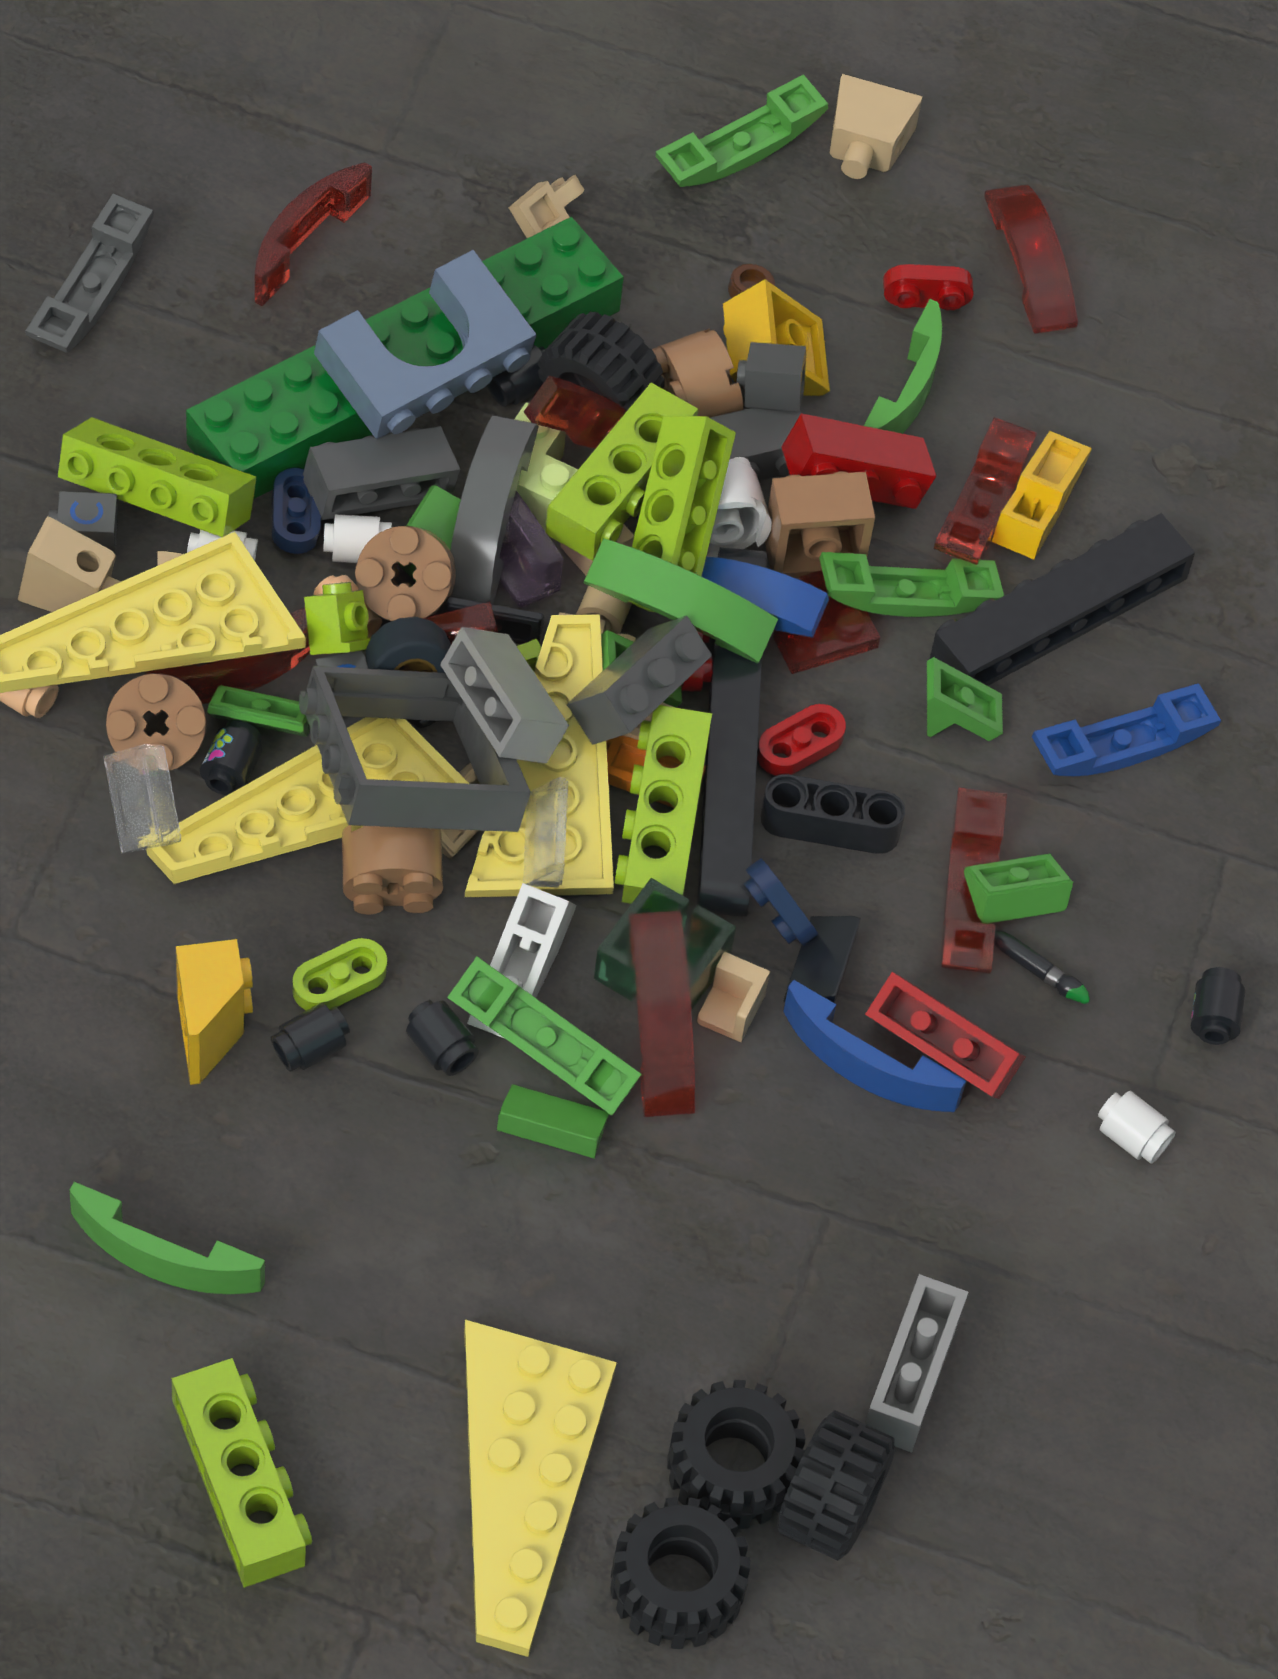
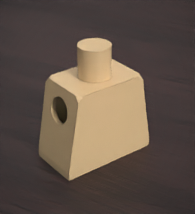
[830,74,923,179]
[18,516,122,612]

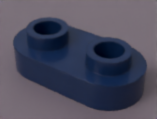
[271,468,321,554]
[743,858,819,946]

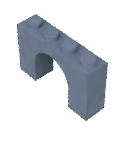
[314,250,536,440]

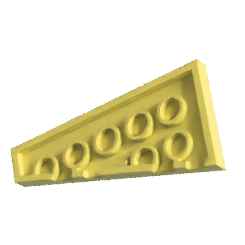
[0,532,306,693]
[465,614,614,897]
[145,717,470,884]
[464,1320,617,1657]

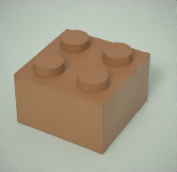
[765,471,875,578]

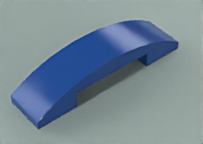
[701,556,829,637]
[1032,683,1221,776]
[783,980,966,1112]

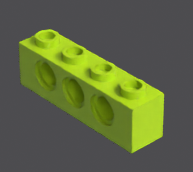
[545,383,698,561]
[628,416,736,612]
[58,417,257,537]
[614,705,712,912]
[171,1358,312,1588]

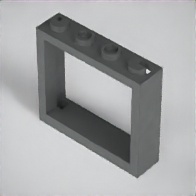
[299,666,531,832]

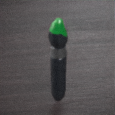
[990,930,1090,1004]

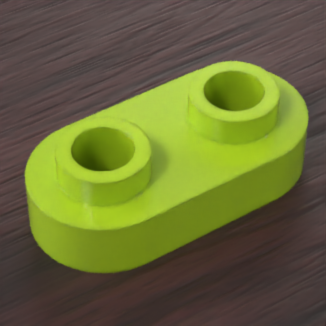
[292,938,387,1010]

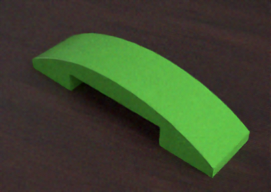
[656,74,828,187]
[864,299,942,434]
[583,538,778,664]
[819,552,1004,617]
[447,956,642,1116]
[69,1182,265,1294]

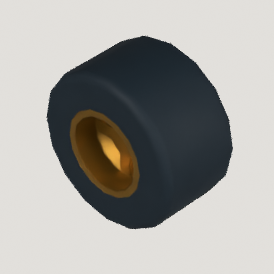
[366,617,451,673]

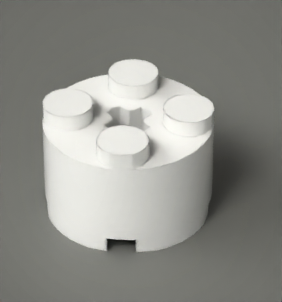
[707,457,772,557]

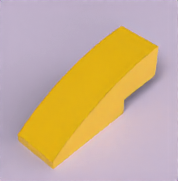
[991,431,1092,560]

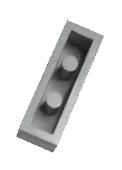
[440,627,569,764]
[865,1274,969,1453]

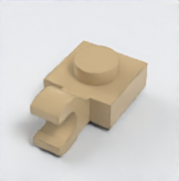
[508,175,584,238]

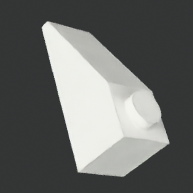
[467,883,576,1038]

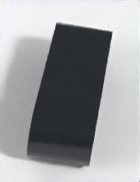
[760,774,905,854]

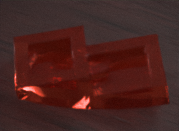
[524,376,627,449]

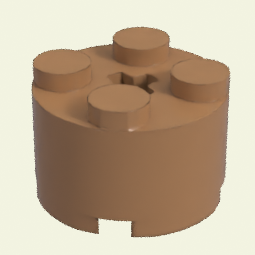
[652,328,743,418]
[355,526,456,621]
[106,673,207,773]
[342,825,443,915]

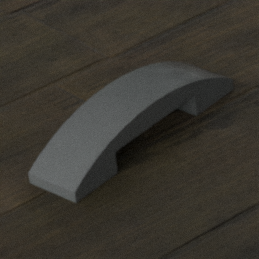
[25,194,154,353]
[450,415,539,605]

